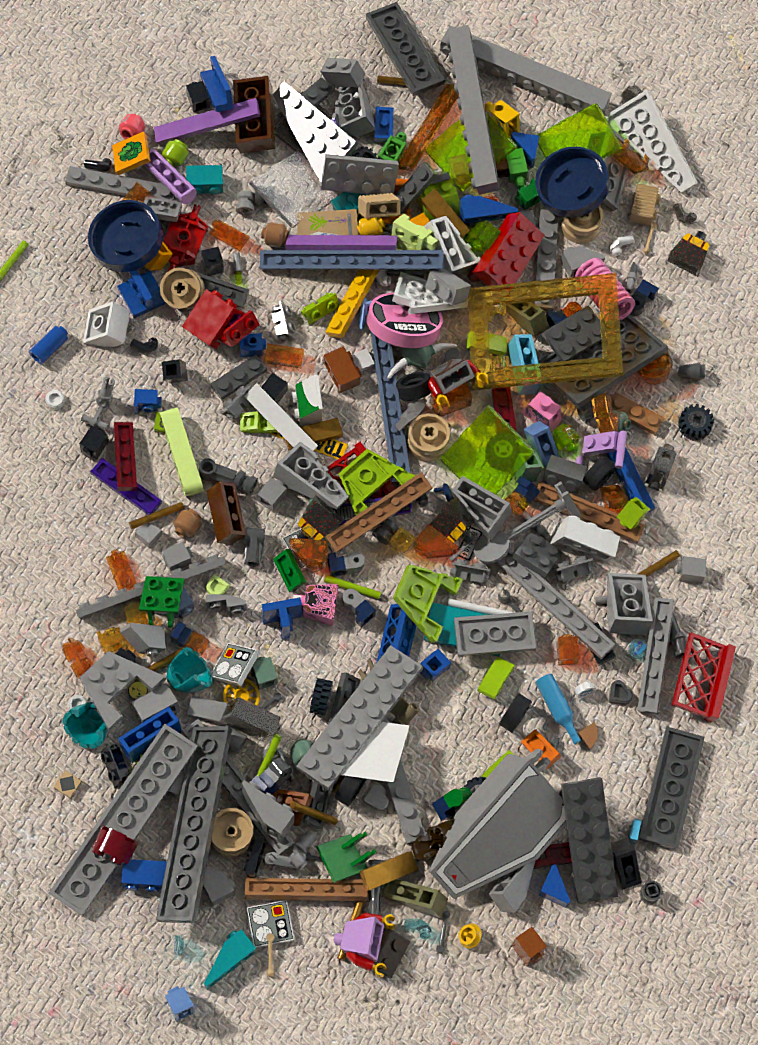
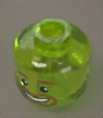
[552,423,580,453]

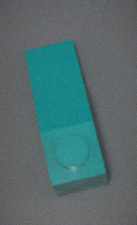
[204,929,256,990]

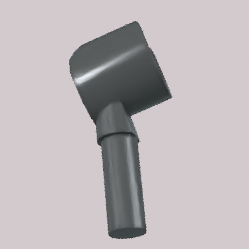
[498,589,521,612]

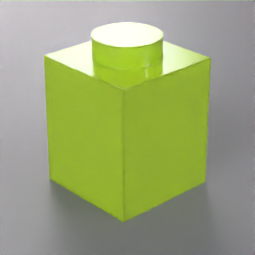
[617,497,651,530]

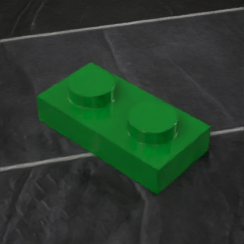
[273,549,306,592]

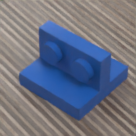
[117,269,167,318]
[262,597,302,640]

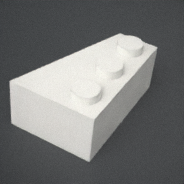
[424,216,481,274]
[549,516,620,562]

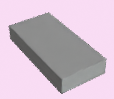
[187,696,231,724]

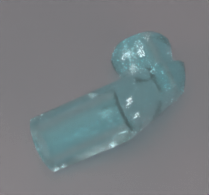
[404,919,432,939]

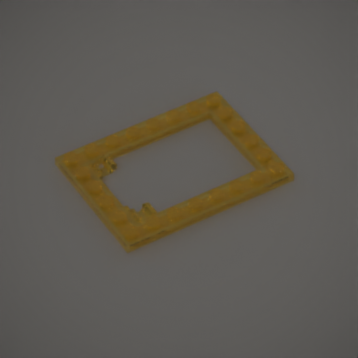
[468,273,624,390]

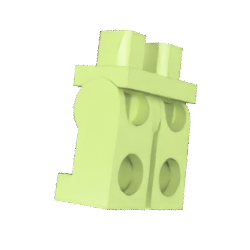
[392,214,439,250]

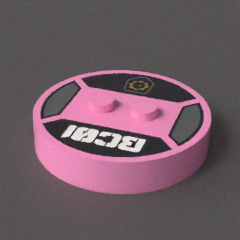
[367,292,443,348]

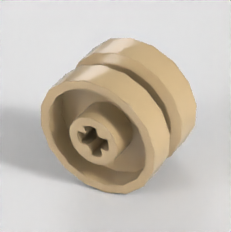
[561,206,603,244]
[160,268,205,309]
[407,413,450,462]
[211,808,254,858]

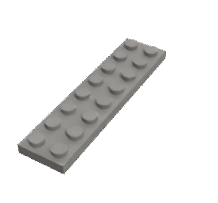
[296,645,423,791]

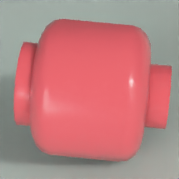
[119,114,145,139]

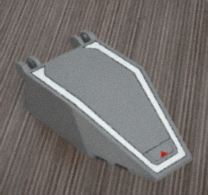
[429,749,567,899]

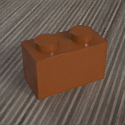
[323,346,362,393]
[512,927,547,966]

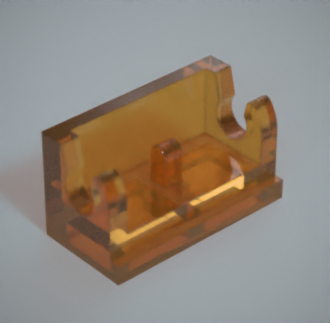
[612,139,649,174]

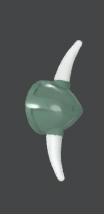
[387,343,457,379]

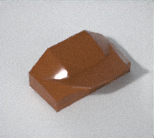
[273,789,312,826]

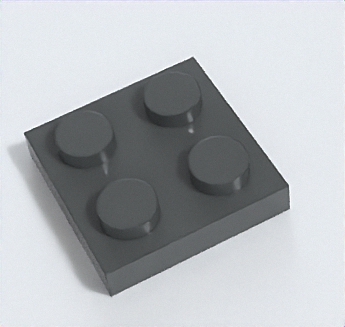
[512,532,563,578]

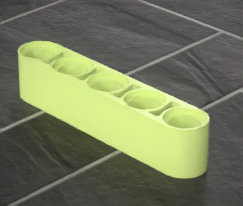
[159,407,204,497]

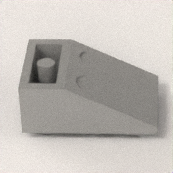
[242,780,294,843]

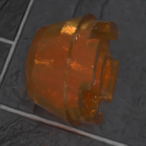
[637,352,673,385]

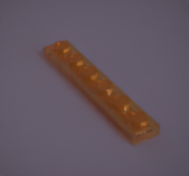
[398,84,459,170]

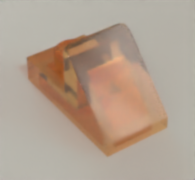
[600,484,628,513]

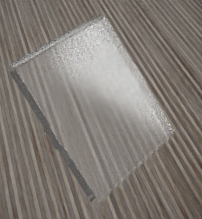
[249,151,340,228]

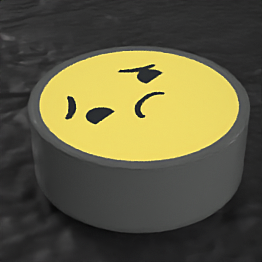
[128,681,148,701]

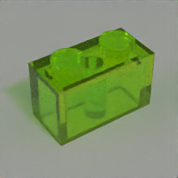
[463,220,501,252]

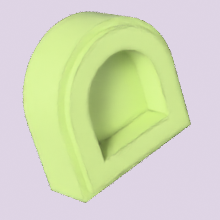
[206,574,230,595]

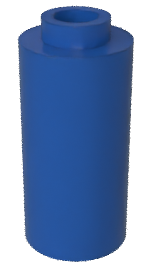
[28,326,68,365]

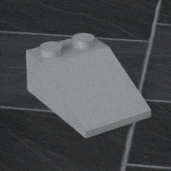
[607,573,653,635]

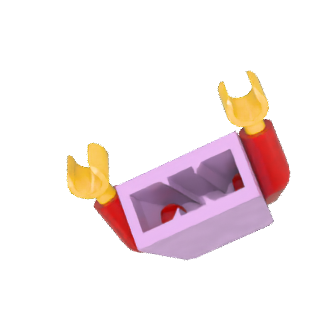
[334,913,395,978]

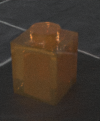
[556,634,580,665]

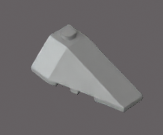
[332,81,375,137]
[273,442,349,510]

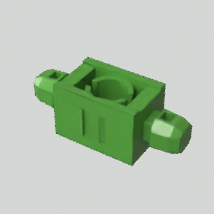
[378,132,407,164]
[505,142,528,189]

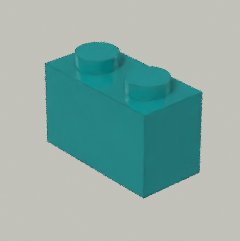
[186,165,223,195]

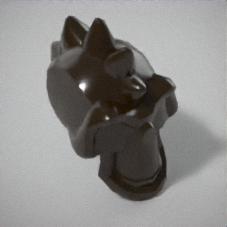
[412,821,454,860]

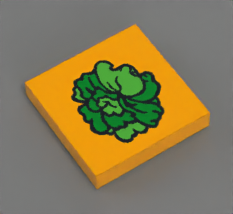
[112,131,151,175]

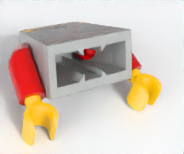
[428,359,489,411]

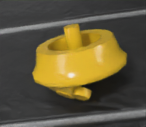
[459,923,482,949]

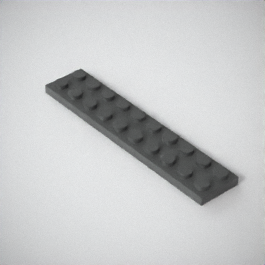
[156,726,232,923]

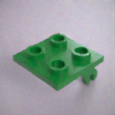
[139,576,185,628]
[316,831,377,883]

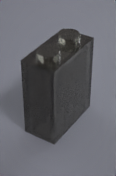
[220,697,281,741]

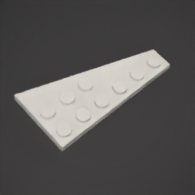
[602,90,698,193]

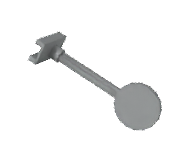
[474,481,581,564]

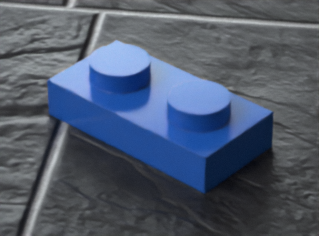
[374,107,394,142]

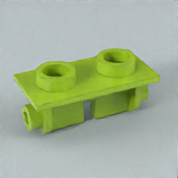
[301,292,339,325]

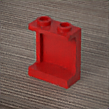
[182,289,240,349]
[218,298,260,347]

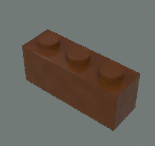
[206,481,246,545]

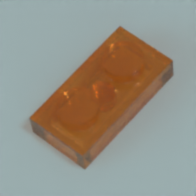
[264,343,304,369]

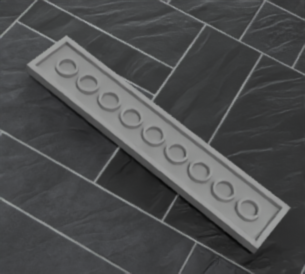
[49,724,199,916]

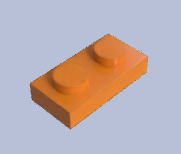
[521,729,562,770]

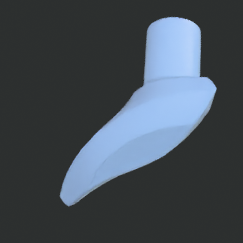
[359,297,372,330]

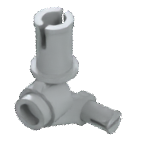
[80,377,115,431]
[263,830,317,871]

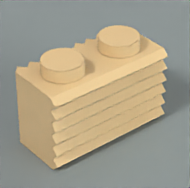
[629,183,661,226]
[358,193,401,219]

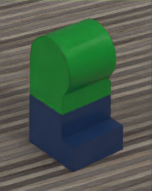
[432,787,472,821]

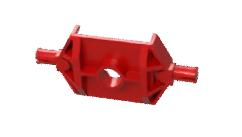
[163,204,208,272]

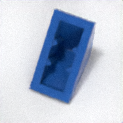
[510,132,539,168]
[539,864,571,907]

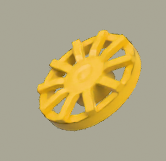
[223,679,260,715]

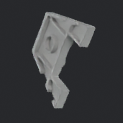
[80,651,164,731]

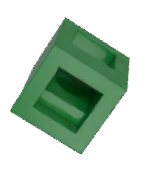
[514,178,540,210]

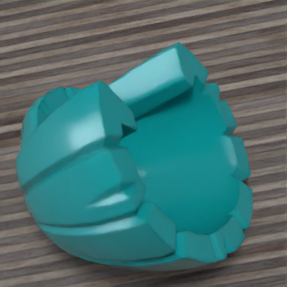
[167,647,213,693]
[62,702,108,749]

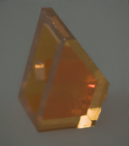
[413,524,459,559]
[289,538,328,571]

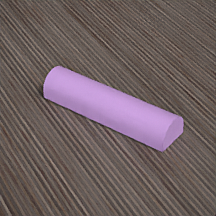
[144,148,197,204]

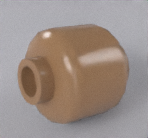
[261,222,289,248]
[173,509,202,538]

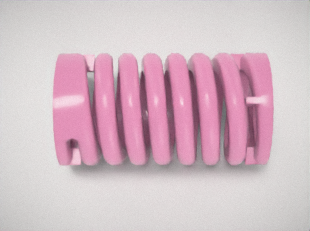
[575,258,635,323]

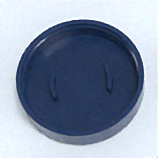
[535,147,610,218]
[88,200,163,272]

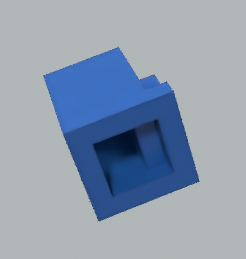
[240,333,266,357]
[134,389,162,414]
[420,648,451,682]

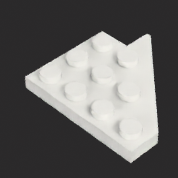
[392,272,471,314]

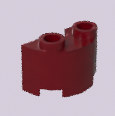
[92,825,139,865]

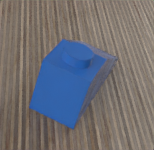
[459,195,518,224]

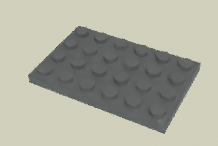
[538,308,668,409]

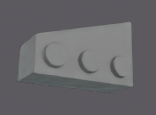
[452,476,512,542]

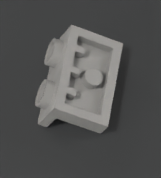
[144,196,182,222]

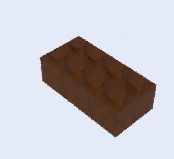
[233,76,275,154]

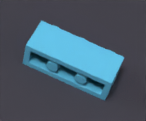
[508,334,543,395]

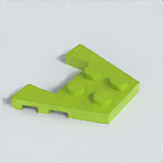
[338,449,416,515]
[393,564,463,643]

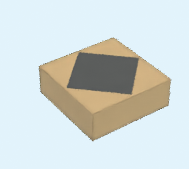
[54,771,82,799]

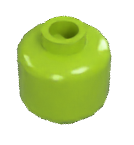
[162,139,189,167]

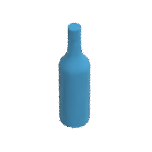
[535,673,581,745]

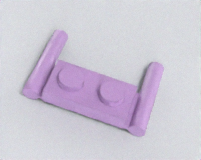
[575,431,627,469]

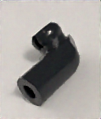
[84,158,112,171]
[130,337,158,354]

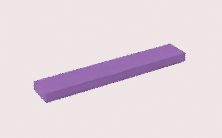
[154,98,260,145]
[286,235,398,250]

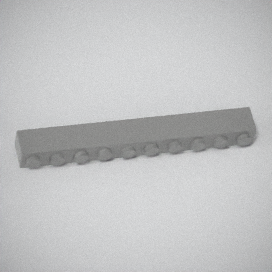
[440,25,611,119]
[446,25,500,195]

